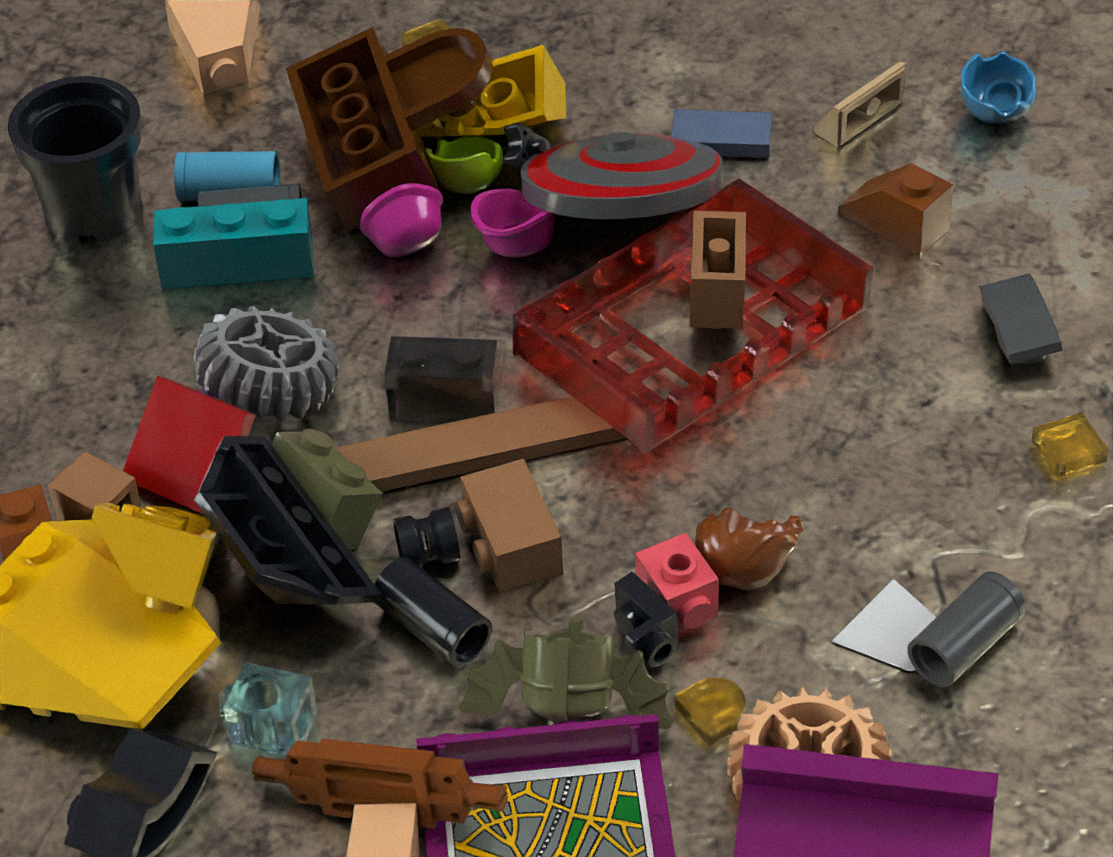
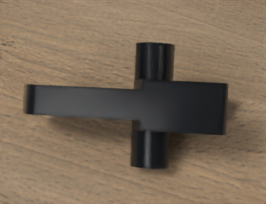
[503,123,551,169]

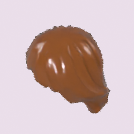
[695,508,804,591]

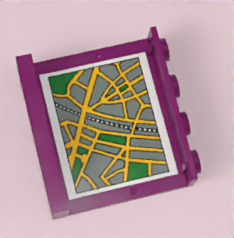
[416,714,676,857]

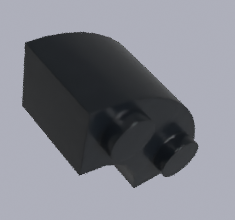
[63,728,217,857]

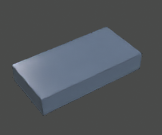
[671,109,772,158]

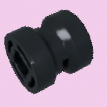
[393,507,461,569]

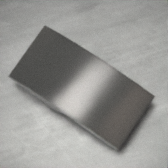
[979,273,1063,364]

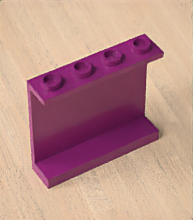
[733,744,999,857]

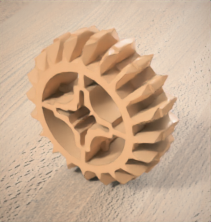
[727,685,892,801]

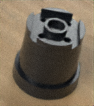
[8,76,142,242]

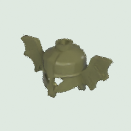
[458,619,673,729]

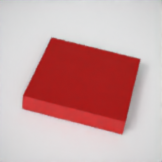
[123,376,256,514]

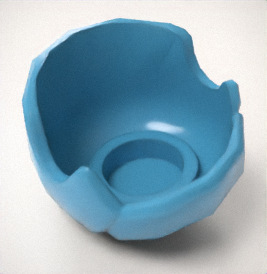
[961,51,1037,124]

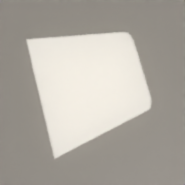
[832,579,936,672]

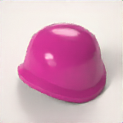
[360,183,444,258]
[471,189,556,258]

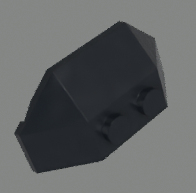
[194,436,382,605]

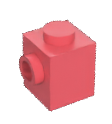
[635,533,719,632]

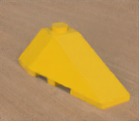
[418,45,566,137]
[92,502,221,614]

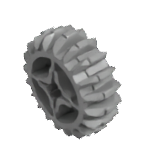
[193,306,339,422]

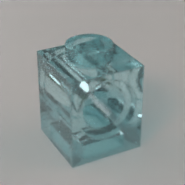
[220,662,317,756]

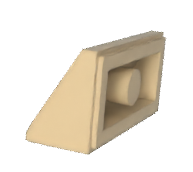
[813,61,906,147]

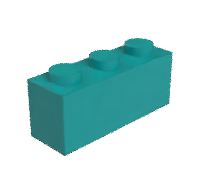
[153,198,314,289]

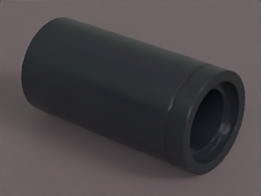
[374,557,492,668]

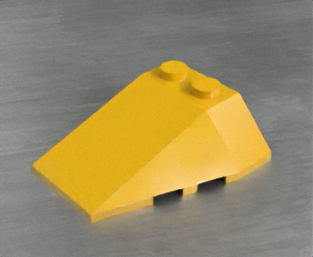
[0,519,221,730]

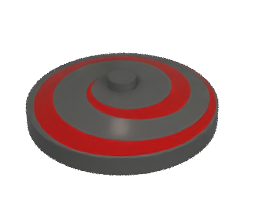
[521,132,724,219]

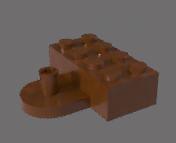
[286,27,493,232]

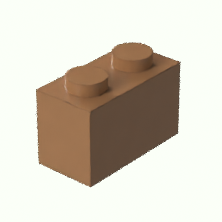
[690,211,746,329]
[455,458,563,593]

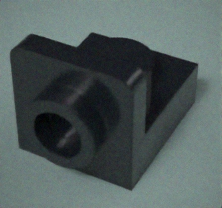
[614,572,678,670]

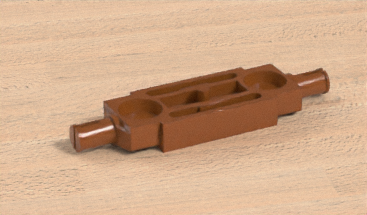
[252,738,508,829]

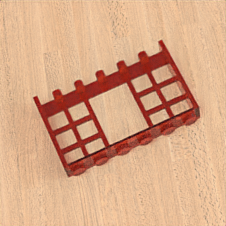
[513,178,874,454]

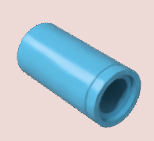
[174,151,280,202]

